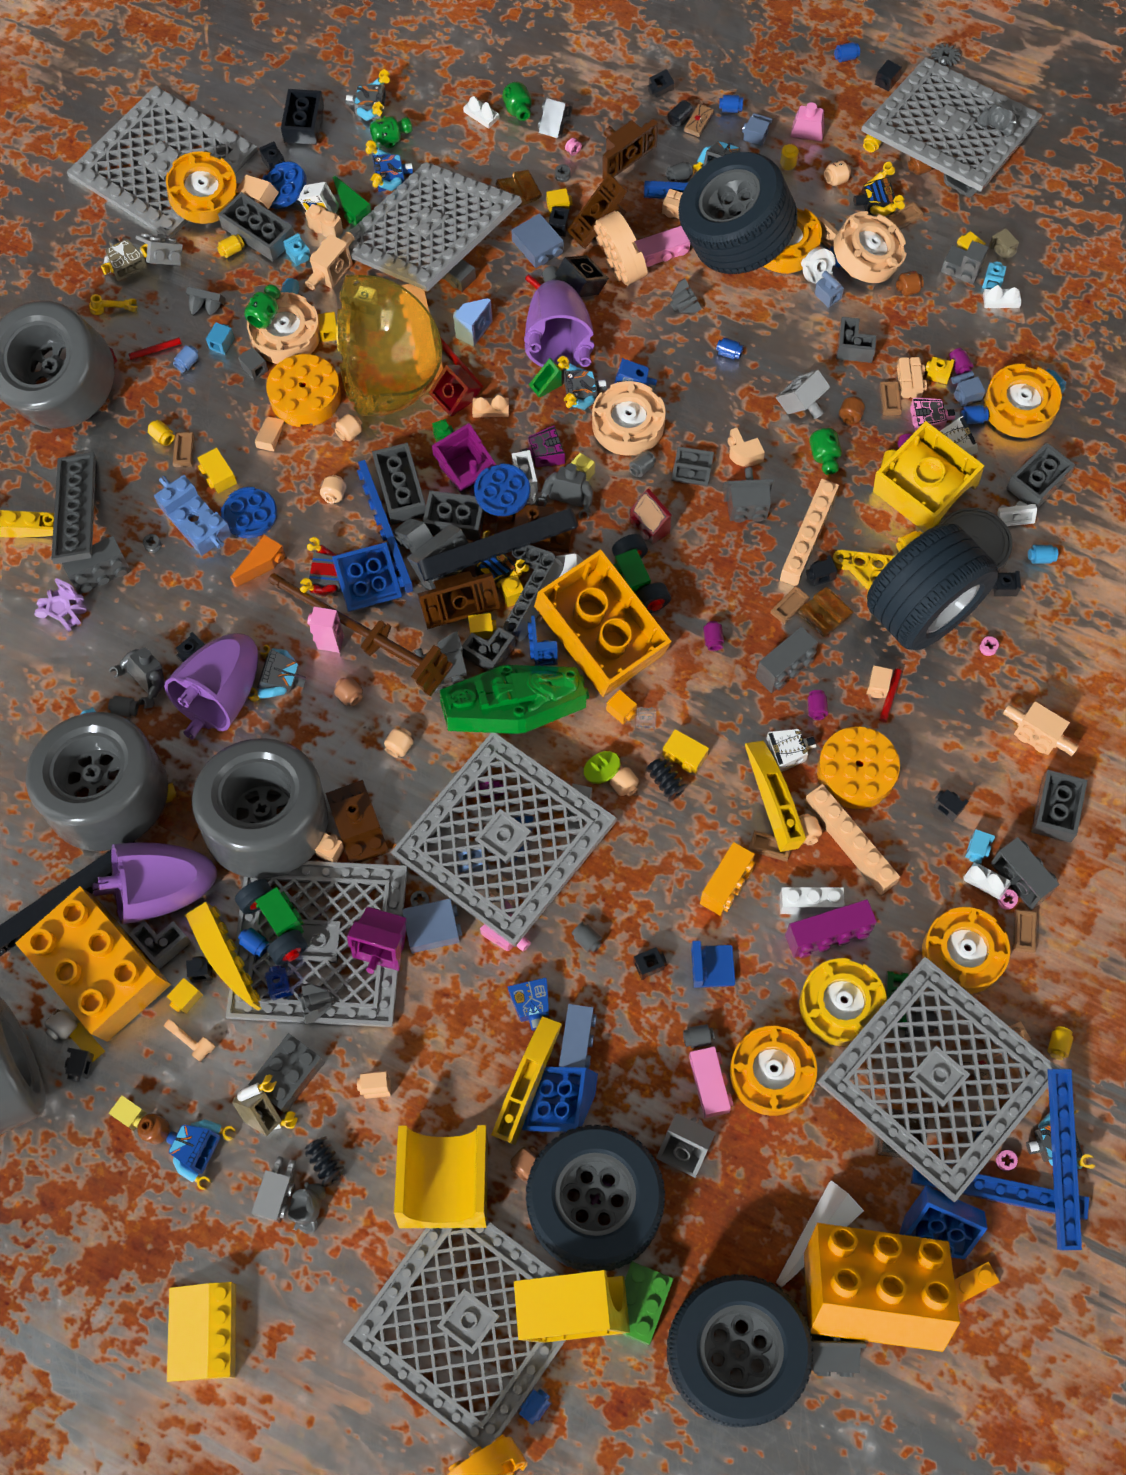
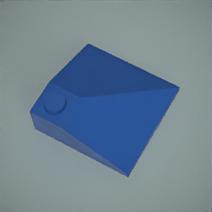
[332,542,402,612]
[522,1067,598,1133]

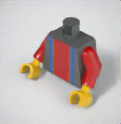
[300,537,341,597]

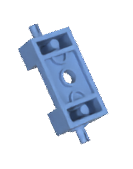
[154,475,231,556]

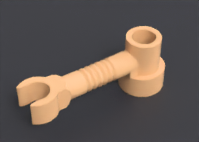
[163,1019,216,1062]

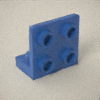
[528,615,558,666]
[691,941,735,988]

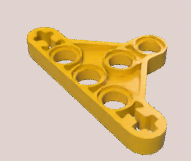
[832,550,895,594]

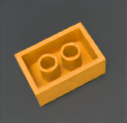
[700,842,756,916]

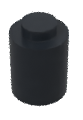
[667,100,693,127]

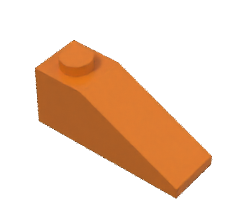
[230,535,285,587]

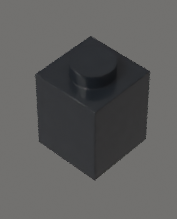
[875,60,902,92]

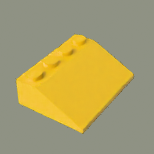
[167,1282,236,1382]

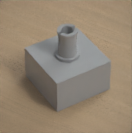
[775,369,830,419]
[656,1113,716,1178]

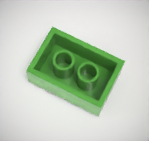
[622,1261,674,1345]

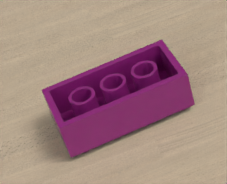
[785,899,877,958]

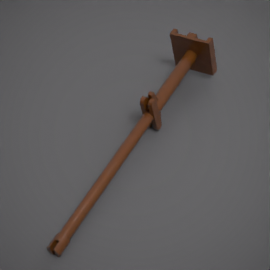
[268,573,453,696]

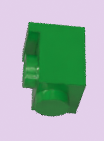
[432,419,454,443]

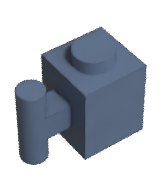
[742,113,773,146]
[815,271,844,308]
[951,371,985,407]

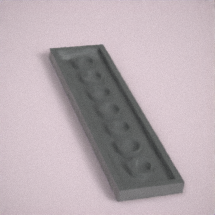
[51,452,96,564]

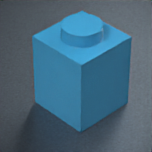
[206,323,235,355]

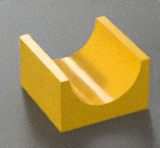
[873,421,985,532]
[394,1125,489,1228]
[514,1270,630,1343]

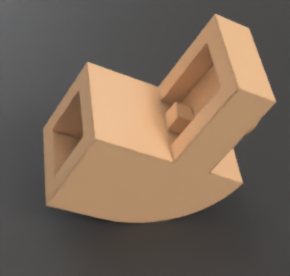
[728,428,765,467]

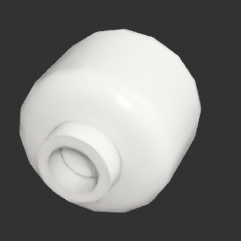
[45,1008,77,1040]

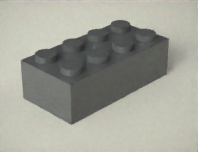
[218,192,295,262]
[372,443,426,525]

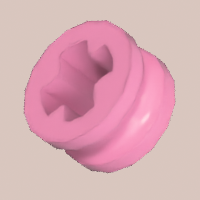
[565,138,582,156]
[980,636,999,656]
[998,889,1018,910]
[996,1150,1018,1171]

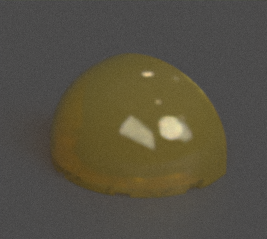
[337,275,442,417]

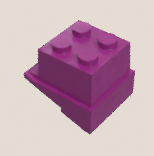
[432,423,496,492]
[347,907,407,974]

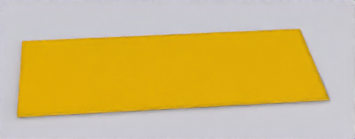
[69,1022,105,1063]

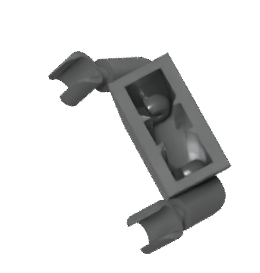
[535,463,593,520]
[109,648,165,709]

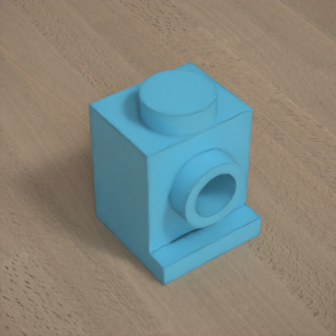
[283,234,311,266]
[982,262,1006,289]
[965,829,995,864]

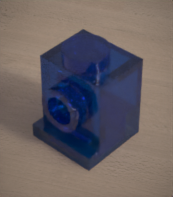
[265,966,293,1001]

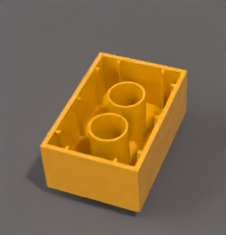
[534,549,672,697]
[15,886,171,1042]
[804,1223,960,1352]

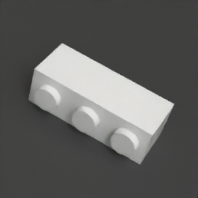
[779,887,845,914]

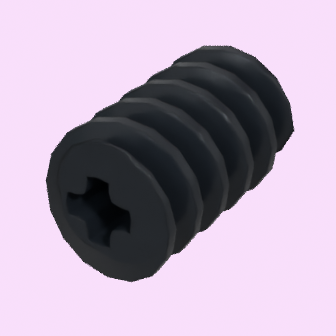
[646,758,687,802]
[305,1136,345,1187]

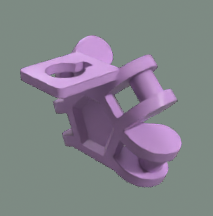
[34,578,87,632]

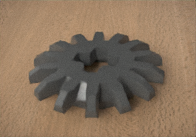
[931,43,961,67]

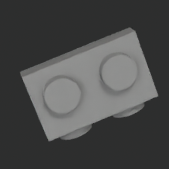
[136,233,183,266]

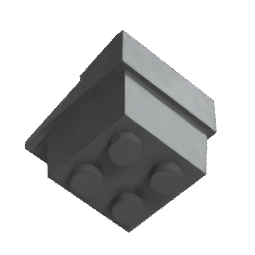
[723,467,774,523]
[413,631,467,693]
[803,1316,866,1377]

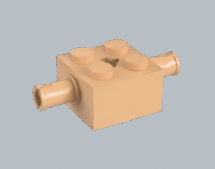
[305,232,355,290]
[1003,702,1079,757]

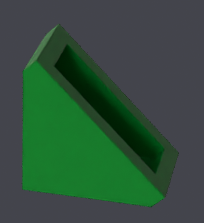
[529,358,562,397]

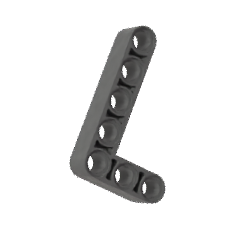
[503,545,564,642]

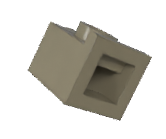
[989,228,1019,260]

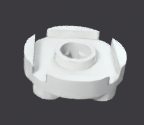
[801,247,835,283]

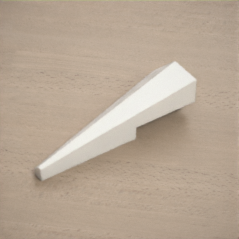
[776,1181,864,1288]

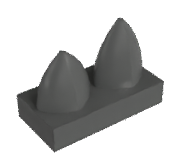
[186,287,226,315]

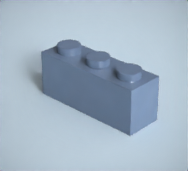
[559,1004,597,1068]

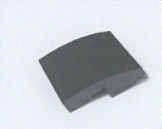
[671,446,714,487]

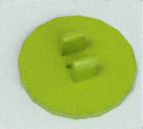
[584,751,621,784]

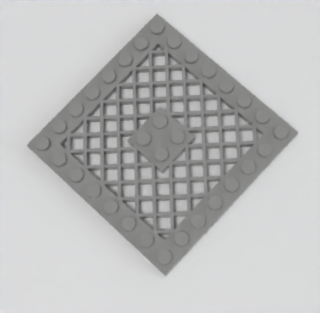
[861,57,1042,192]
[67,85,258,238]
[348,162,522,292]
[391,733,617,947]
[226,861,408,1027]
[817,957,1059,1202]
[343,1220,566,1449]

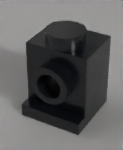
[647,69,675,98]
[259,141,285,171]
[548,207,570,237]
[806,555,837,586]
[992,571,1021,596]
[176,632,205,663]
[934,789,969,822]
[633,947,667,980]
[186,956,213,983]
[64,1048,94,1082]

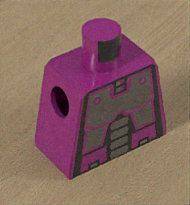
[520,426,565,467]

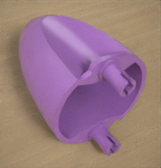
[524,279,594,369]
[164,633,258,739]
[93,842,217,924]

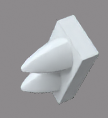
[463,96,500,129]
[983,285,1021,308]
[997,501,1037,527]
[964,862,1011,900]

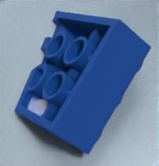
[899,1185,987,1259]

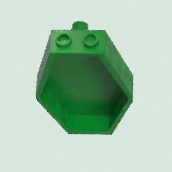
[440,665,589,734]

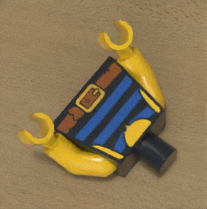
[853,162,905,217]
[475,531,529,590]

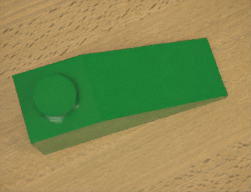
[333,176,371,226]

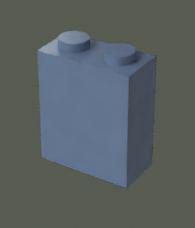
[511,213,564,268]
[402,899,462,953]

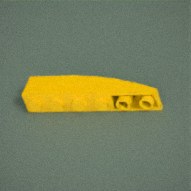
[0,510,54,538]
[745,740,806,852]
[185,902,262,1011]
[491,1016,562,1145]

